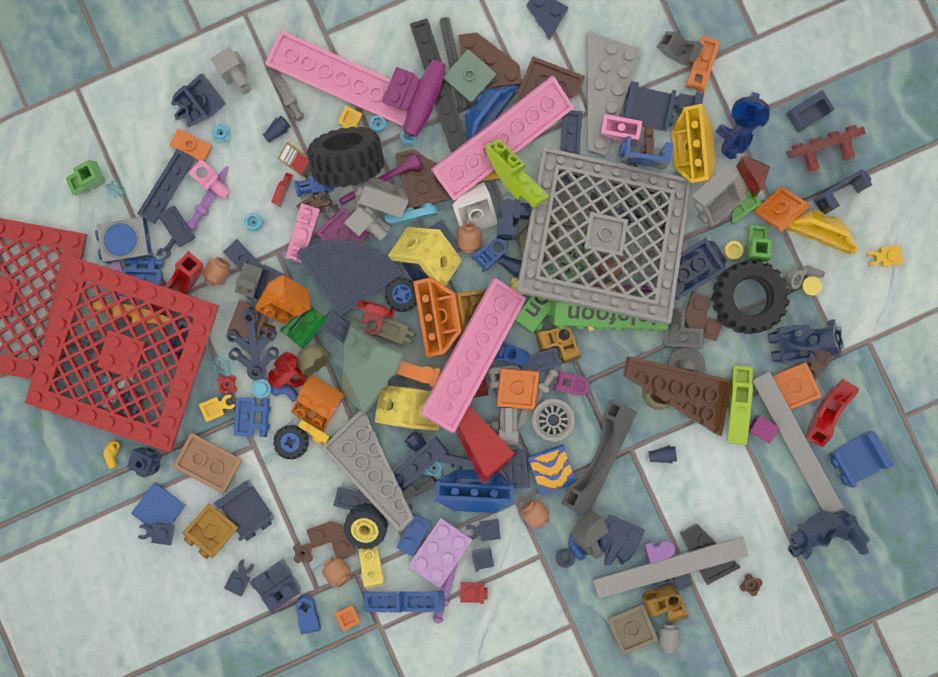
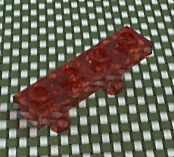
[786,124,866,172]

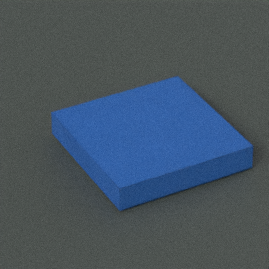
[131,482,186,528]

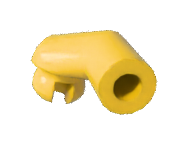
[103,441,120,469]

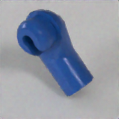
[271,383,299,402]
[568,532,587,561]

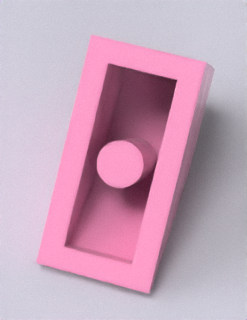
[601,114,642,145]

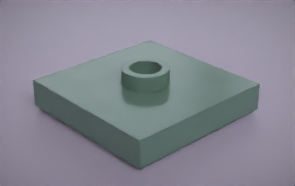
[443,49,497,104]

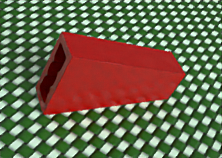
[455,406,515,484]

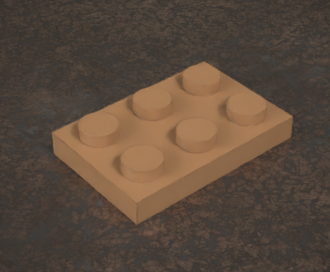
[172,432,243,494]

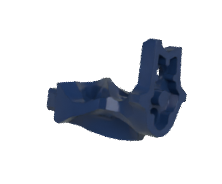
[768,319,844,364]
[788,511,870,560]

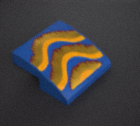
[527,444,576,496]

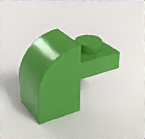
[66,160,105,196]
[745,224,772,262]

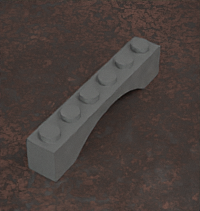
[561,399,637,515]

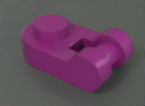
[553,371,590,396]

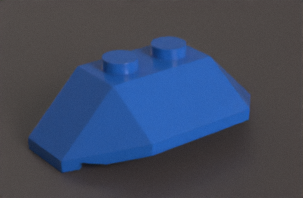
[464,85,517,141]
[435,470,514,513]

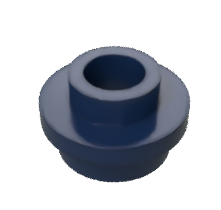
[555,548,575,568]

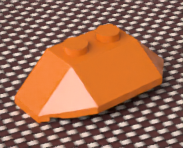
[413,278,463,358]

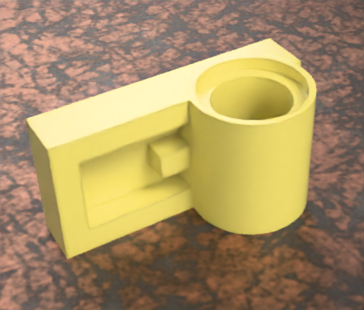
[358,546,385,588]

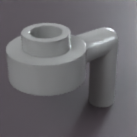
[785,265,825,289]

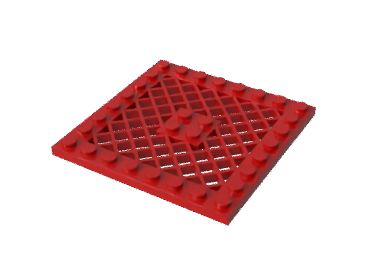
[0,218,87,384]
[25,256,220,453]

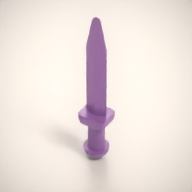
[187,166,229,230]
[432,564,457,624]

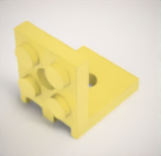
[388,227,462,286]
[375,385,440,431]

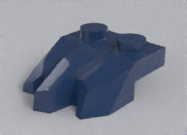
[171,73,226,128]
[597,514,645,566]

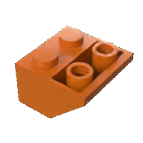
[255,275,311,324]
[291,375,345,432]

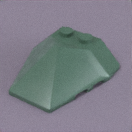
[340,317,405,413]

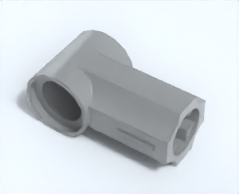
[498,408,518,446]

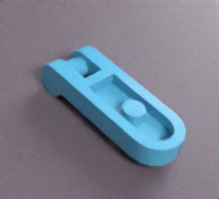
[385,203,438,226]

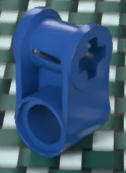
[471,238,507,273]
[494,342,529,366]
[296,595,321,635]

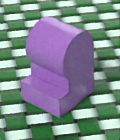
[643,540,675,563]

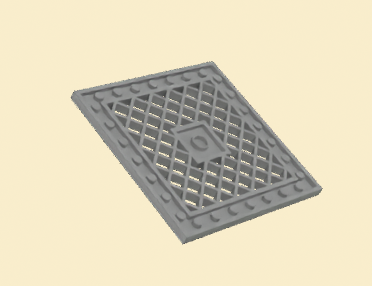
[516,147,691,325]

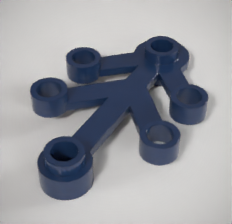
[226,307,279,381]

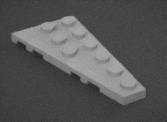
[587,32,641,157]
[322,411,414,532]

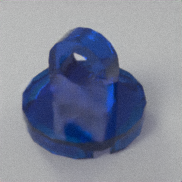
[731,91,770,129]
[716,123,754,159]

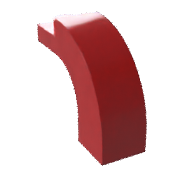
[153,251,203,316]
[806,379,859,448]

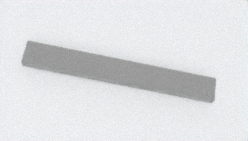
[752,371,844,514]
[593,536,749,599]

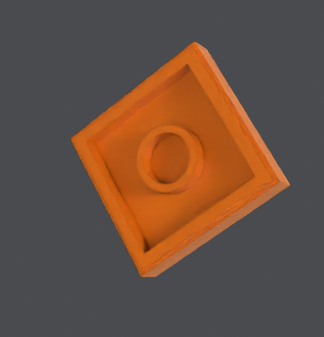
[754,186,809,232]
[772,361,822,410]
[496,367,539,410]

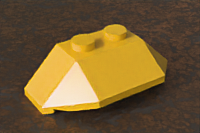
[671,104,716,183]
[785,210,858,255]

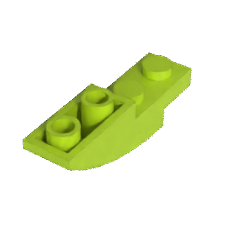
[485,139,549,208]
[727,365,753,445]

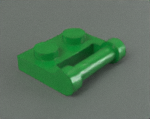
[280,305,327,349]

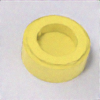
[723,241,744,260]
[801,276,822,296]

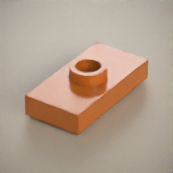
[169,129,213,162]

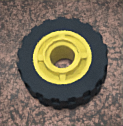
[343,504,388,549]

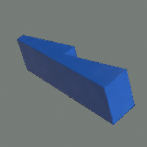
[364,591,445,613]

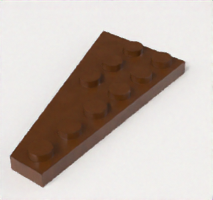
[623,357,732,436]

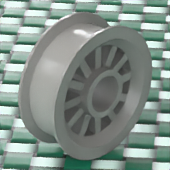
[532,399,575,441]

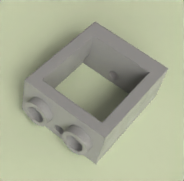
[692,166,747,227]
[352,178,408,218]

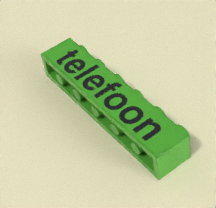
[514,227,592,334]
[550,300,668,332]

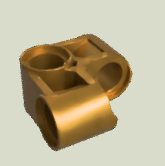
[535,327,581,364]
[642,584,689,624]

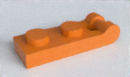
[685,36,720,93]

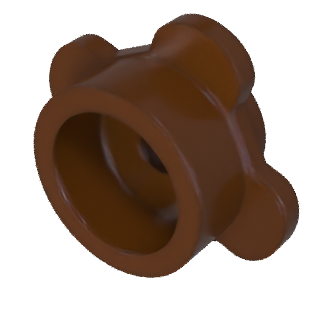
[293,543,313,563]
[740,573,762,596]

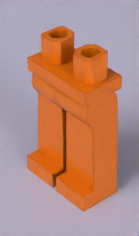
[396,361,441,387]

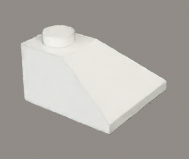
[453,182,498,230]

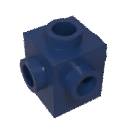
[127,447,162,477]

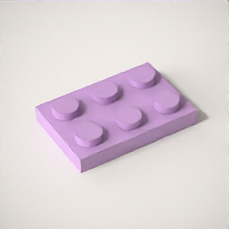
[408,518,473,588]

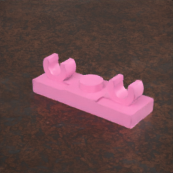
[285,203,321,264]

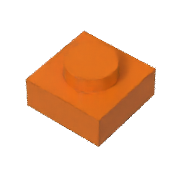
[335,604,361,631]

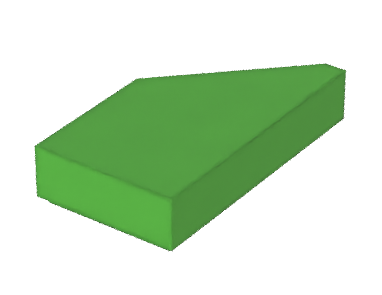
[731,188,762,224]

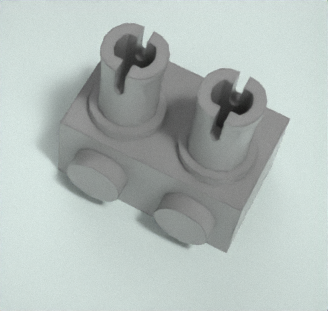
[210,47,252,95]
[345,204,391,241]

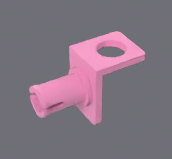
[189,160,230,199]

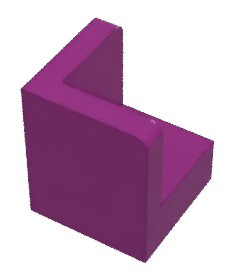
[748,415,780,444]

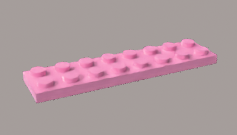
[265,30,408,127]
[431,76,574,201]
[419,278,526,433]

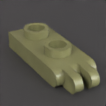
[366,317,416,345]

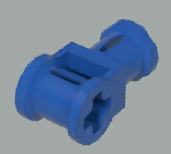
[294,176,334,197]

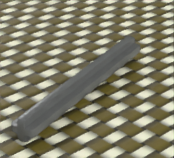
[440,17,468,109]

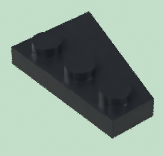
[679,524,741,585]

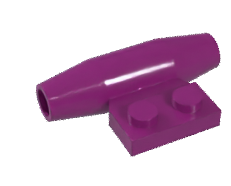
[382,60,446,137]

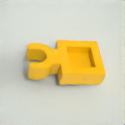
[337,105,364,130]
[866,245,903,267]
[199,395,236,422]
[298,420,331,444]

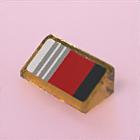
[278,142,312,180]

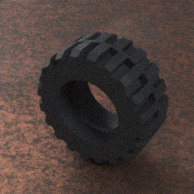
[307,126,385,188]
[712,259,790,334]

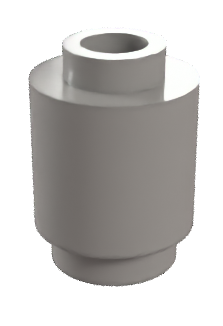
[659,623,679,654]

